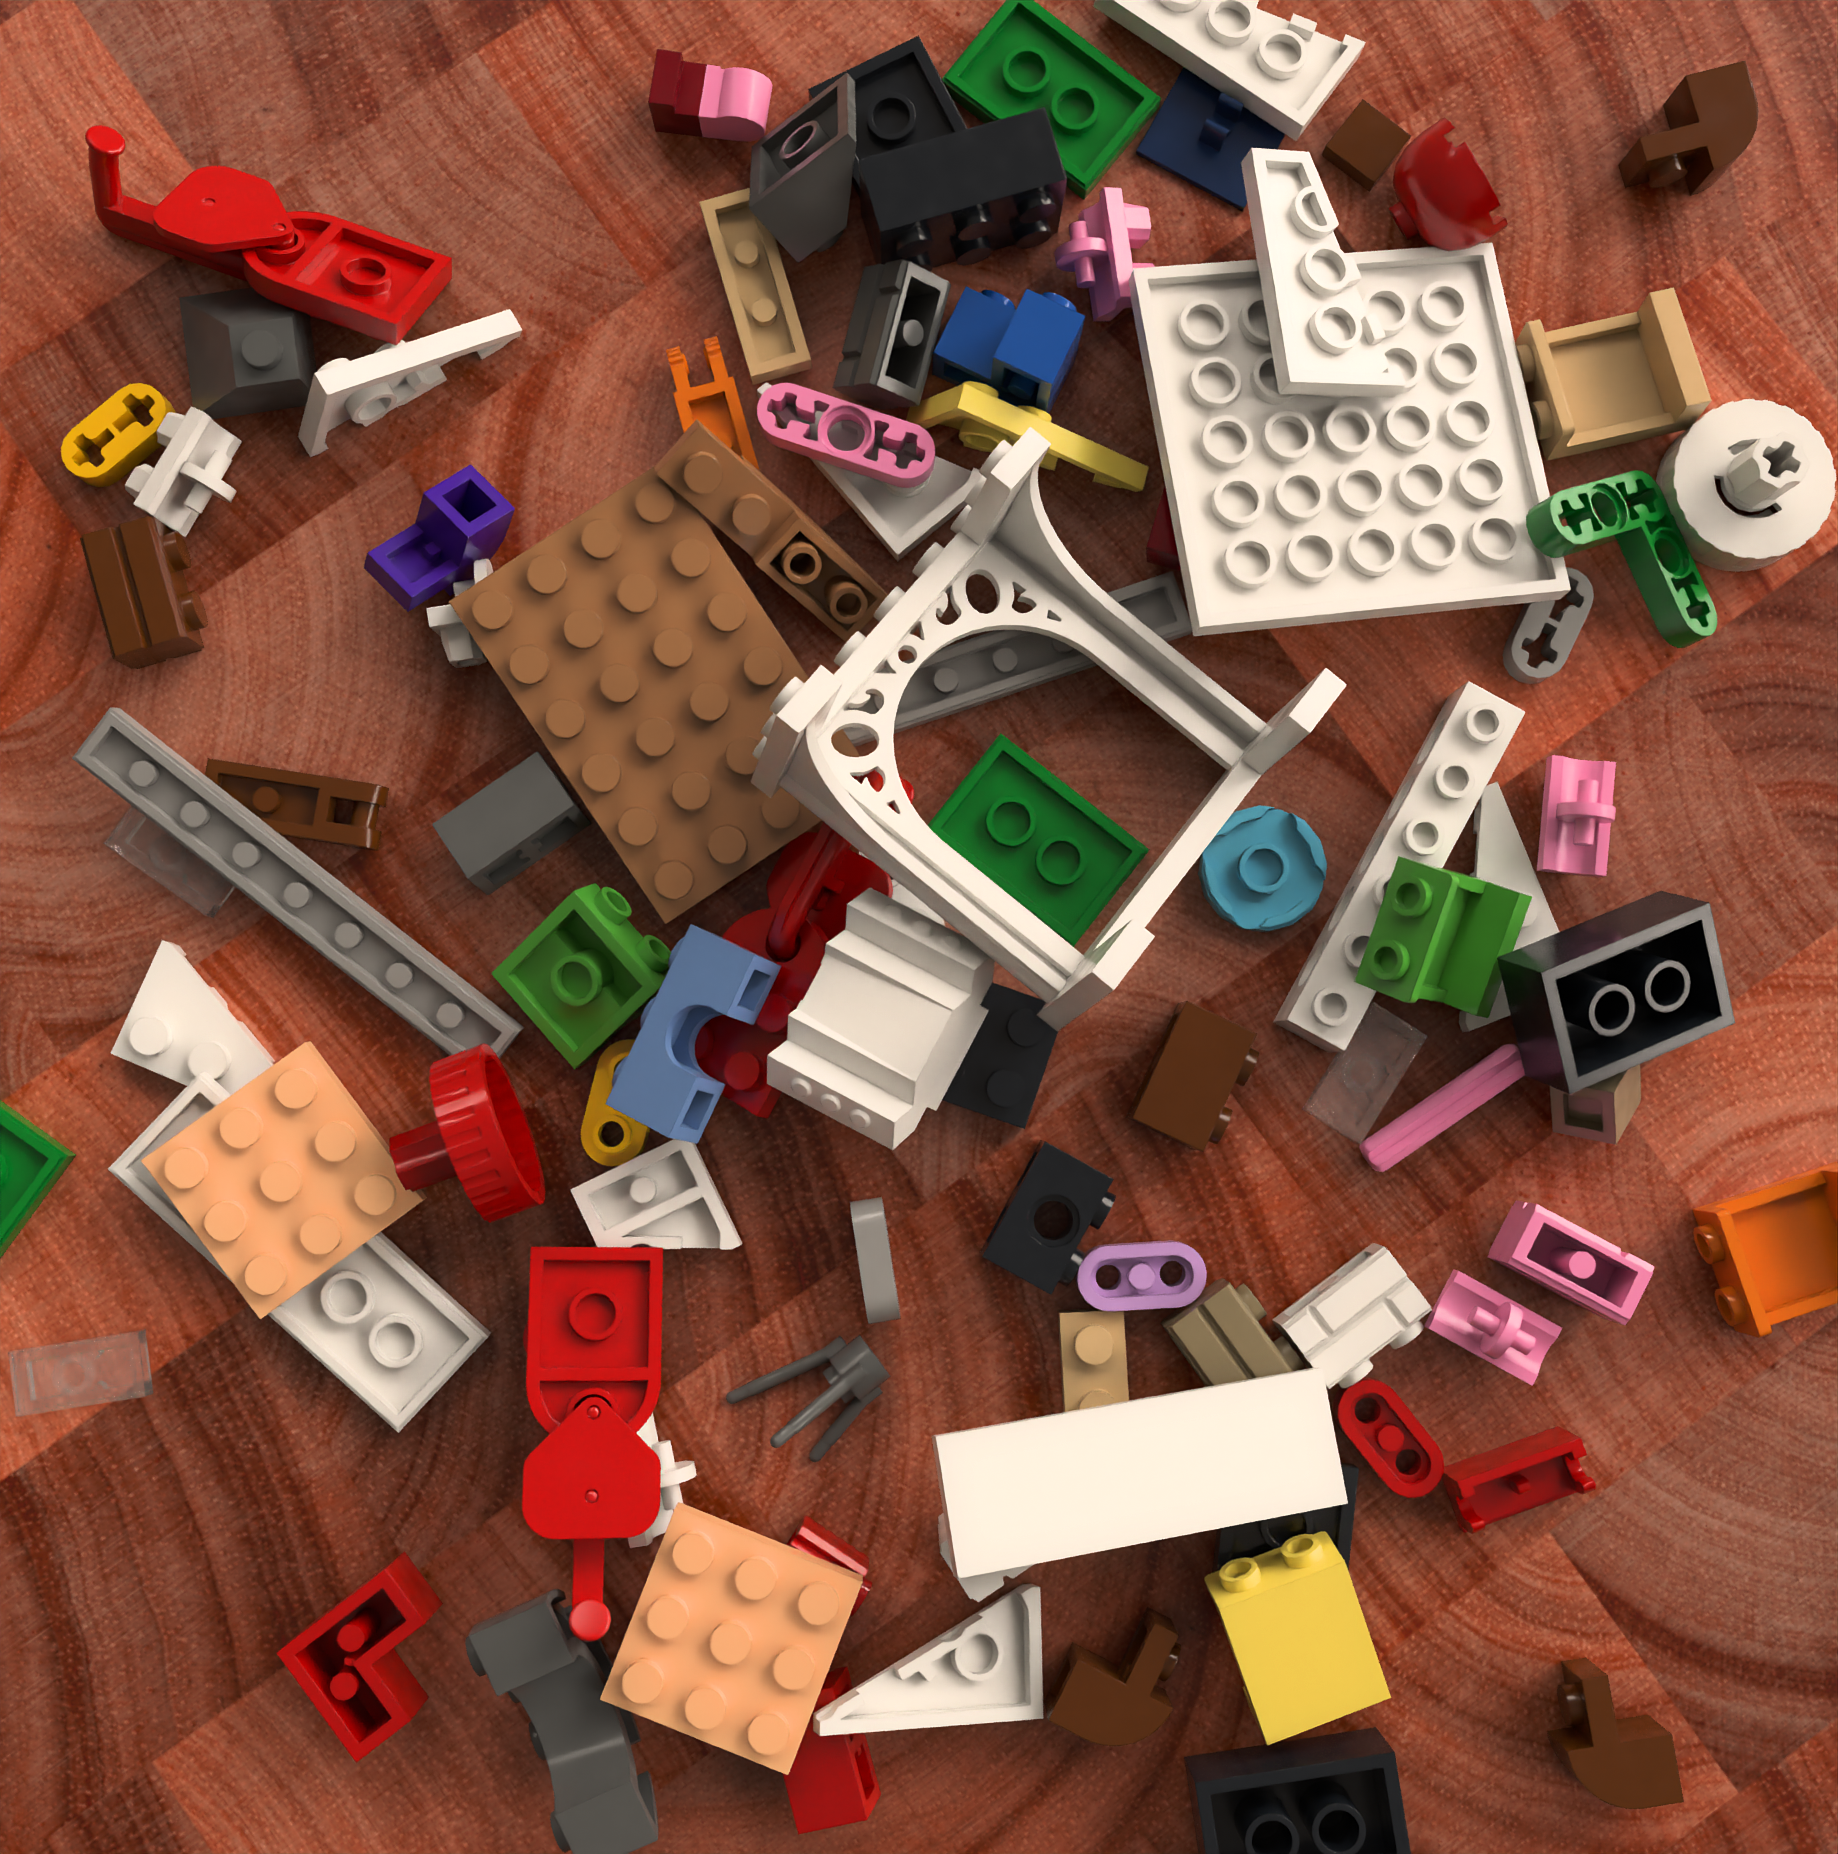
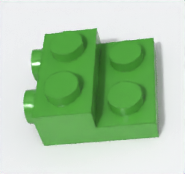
[491,883,671,1070]

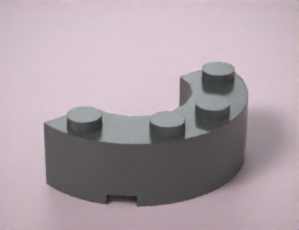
[465,1589,658,1854]

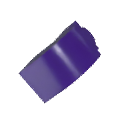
[364,464,515,612]

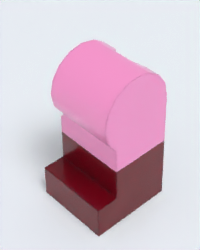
[648,49,773,142]

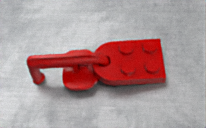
[85,125,452,346]
[695,755,914,1119]
[522,1247,663,1642]

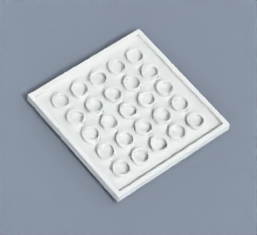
[1128,242,1571,636]

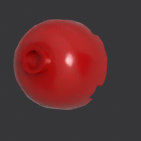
[1388,117,1508,251]

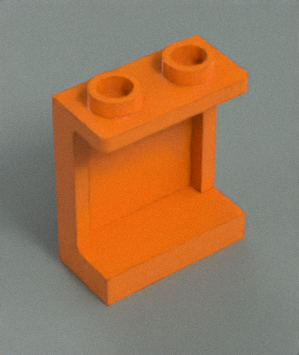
[1692,1162,1838,1338]

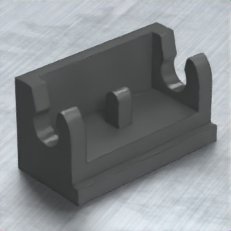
[432,751,591,895]

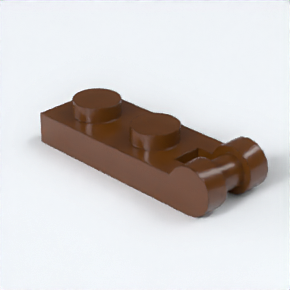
[205,758,389,851]

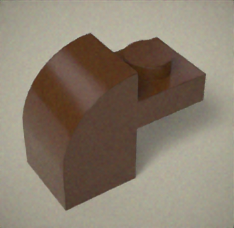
[1618,61,1758,196]
[1044,1607,1181,1746]
[1547,1657,1684,1809]

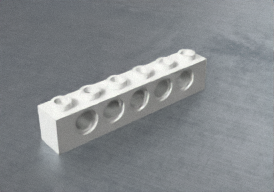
[1273,681,1525,1053]

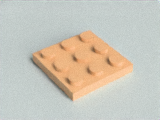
[141,1041,427,1319]
[600,1502,863,1775]

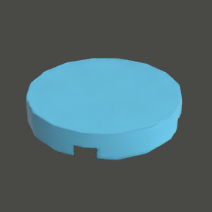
[1198,805,1327,932]

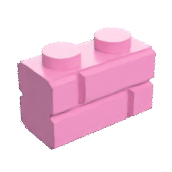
[1488,1200,1654,1325]

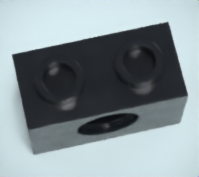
[980,1140,1116,1295]

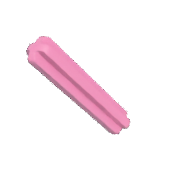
[1359,1044,1525,1172]

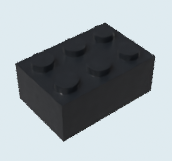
[858,107,1067,272]
[1497,891,1735,1094]
[1184,1727,1411,1854]

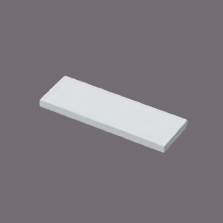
[108,1072,491,1433]
[932,1368,1348,1579]

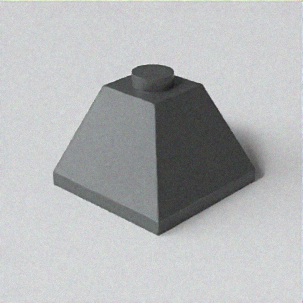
[749,73,856,263]
[179,287,317,419]

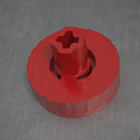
[389,1043,545,1223]

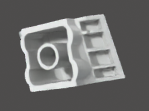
[767,888,995,1150]

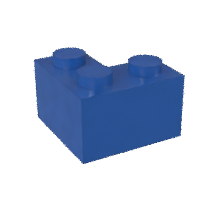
[932,286,1085,414]

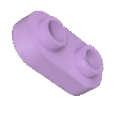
[1075,1240,1207,1311]

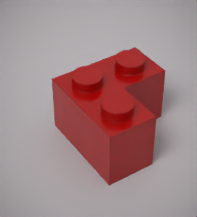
[277,1551,443,1763]

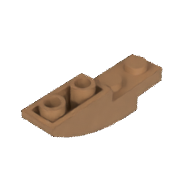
[654,419,888,643]

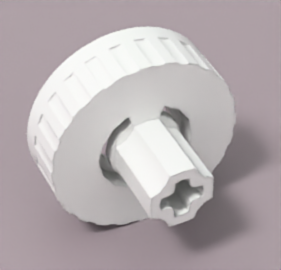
[1656,399,1836,572]

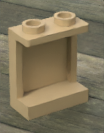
[1515,287,1712,461]

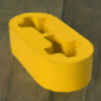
[61,383,176,487]

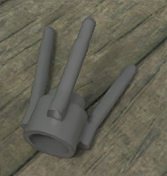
[726,1335,891,1462]

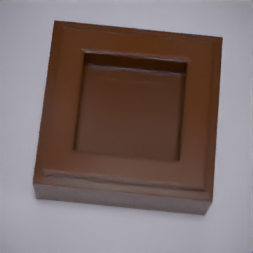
[1322,99,1411,192]

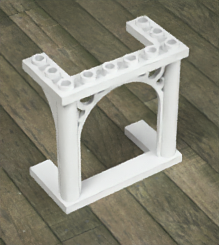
[750,427,1347,1031]

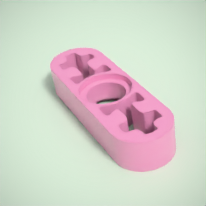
[757,383,935,488]

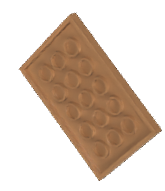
[449,466,861,924]

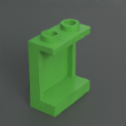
[1354,856,1532,1018]

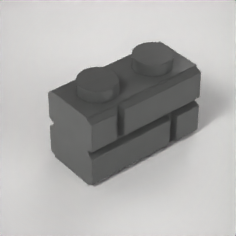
[833,259,951,410]

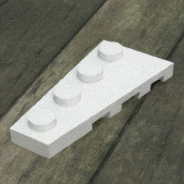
[1093,0,1366,141]
[1241,148,1406,398]

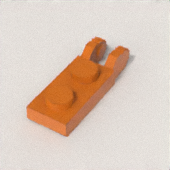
[666,336,760,471]

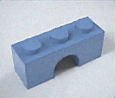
[605,924,782,1144]

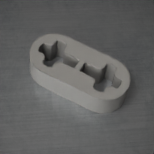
[1502,567,1594,684]
[850,1197,901,1324]

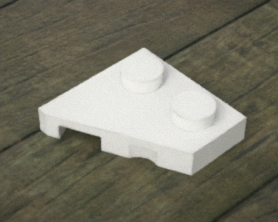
[570,1139,743,1250]

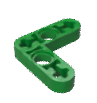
[1526,470,1718,648]

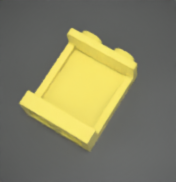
[1204,1531,1391,1746]

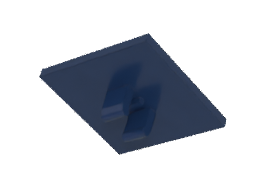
[1136,67,1286,212]

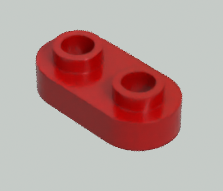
[1333,1376,1444,1498]

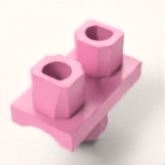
[1054,187,1155,321]
[1537,755,1616,878]
[1424,1269,1562,1386]

